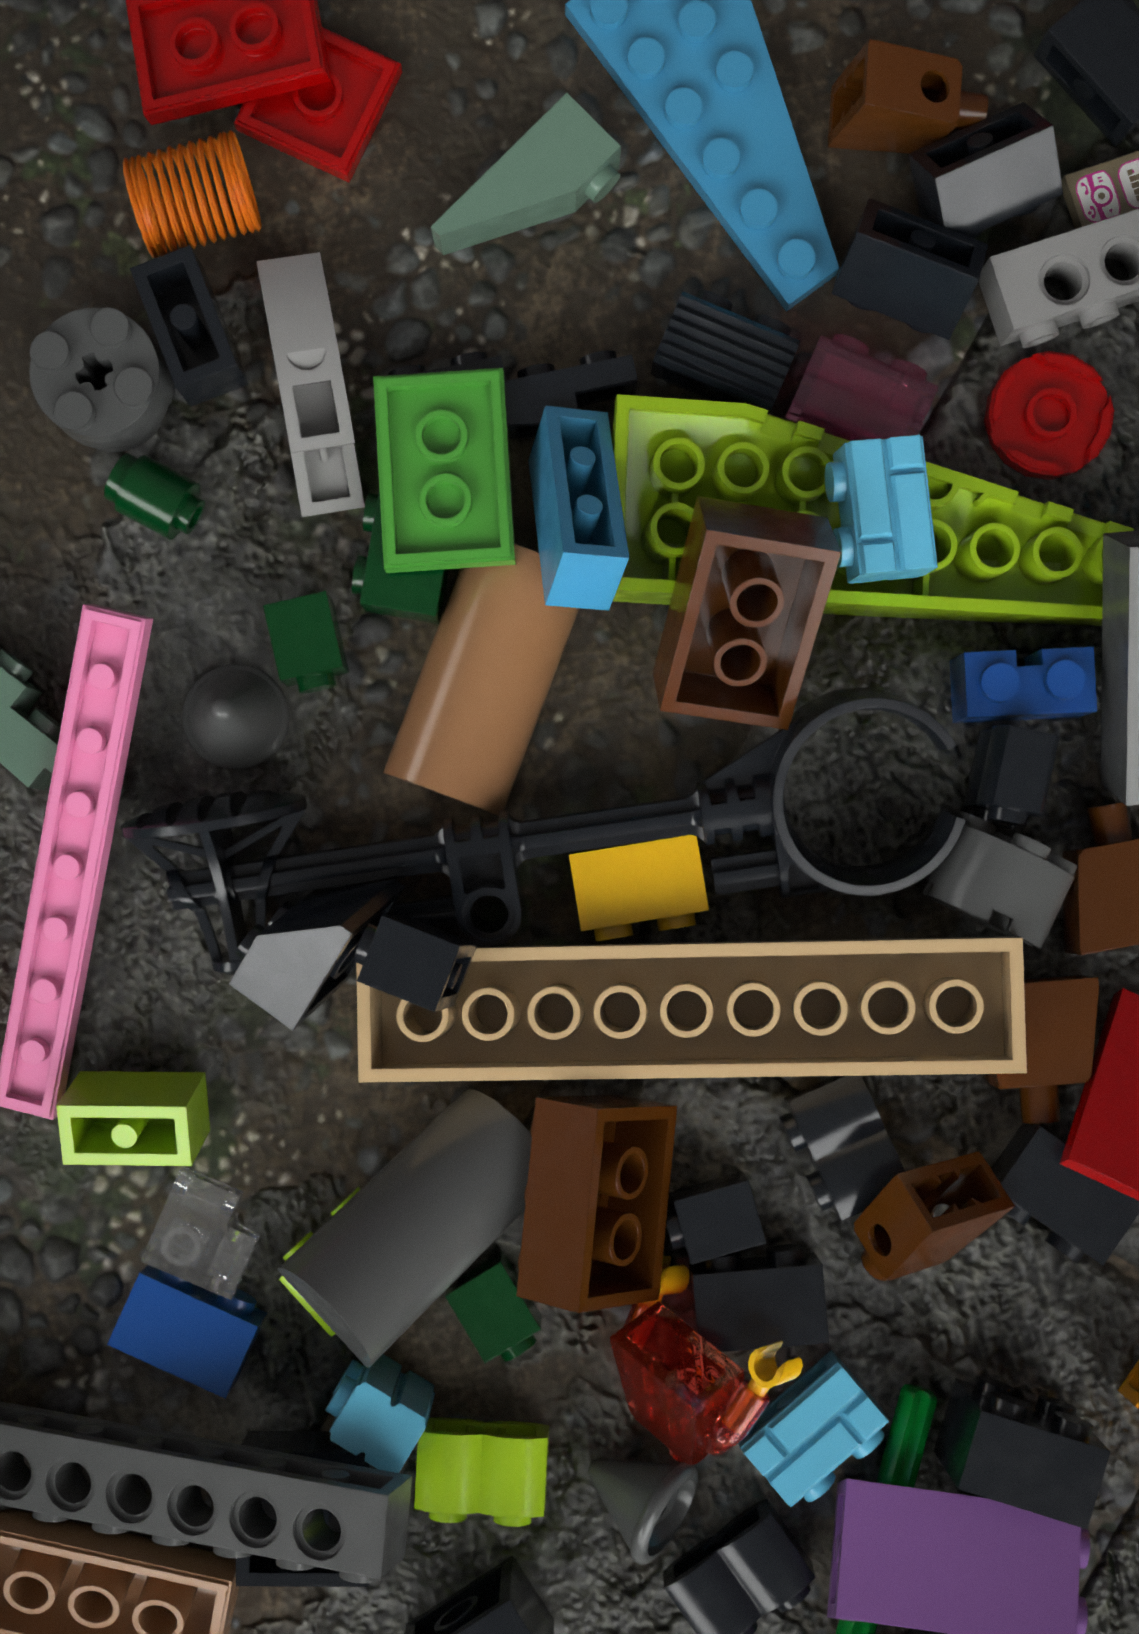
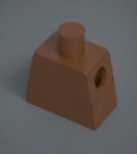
[828,39,988,154]
[1062,802,1139,955]
[985,975,1099,1124]
[854,1151,1015,1281]

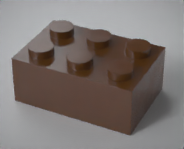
[653,496,841,730]
[516,1095,677,1313]

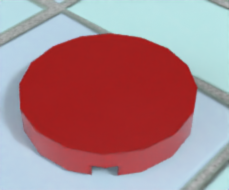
[984,351,1114,480]

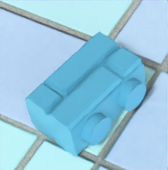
[825,435,938,584]
[736,1350,889,1507]
[325,1354,435,1473]

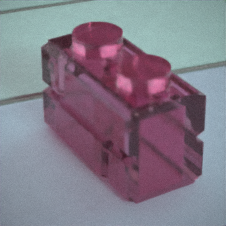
[785,334,939,441]

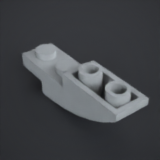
[256,252,365,517]

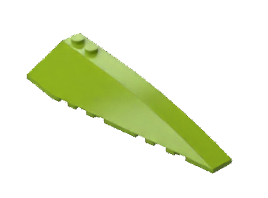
[612,394,1134,626]

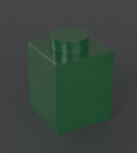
[263,591,350,694]
[445,1250,542,1364]

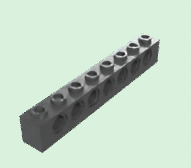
[0,1401,412,1584]

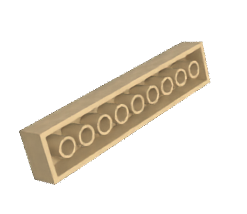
[356,936,1027,1083]

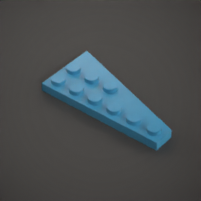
[565,0,839,312]

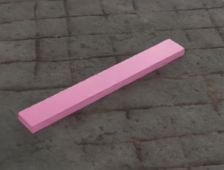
[0,604,154,1120]

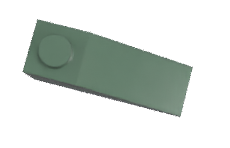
[431,93,621,255]

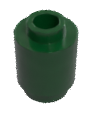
[104,453,205,540]

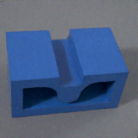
[949,647,1097,723]
[107,1259,267,1399]

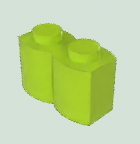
[414,1417,549,1527]

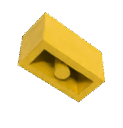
[569,835,709,941]

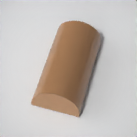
[383,544,580,816]
[0,1507,239,1634]

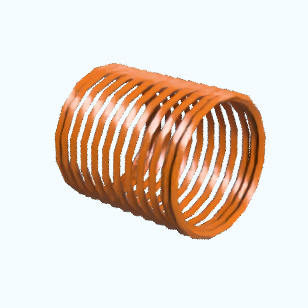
[122,130,262,259]

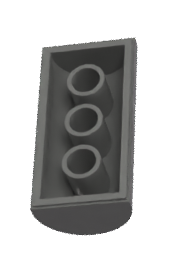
[277,1089,532,1368]

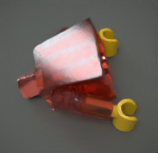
[610,1256,803,1465]

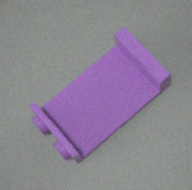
[827,1479,1090,1634]

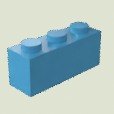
[528,406,629,611]

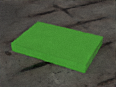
[373,368,516,573]

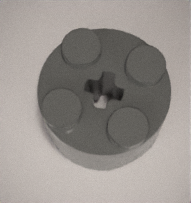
[29,307,174,453]
[922,811,1078,949]

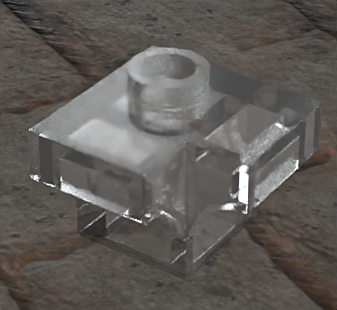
[141,1167,261,1300]

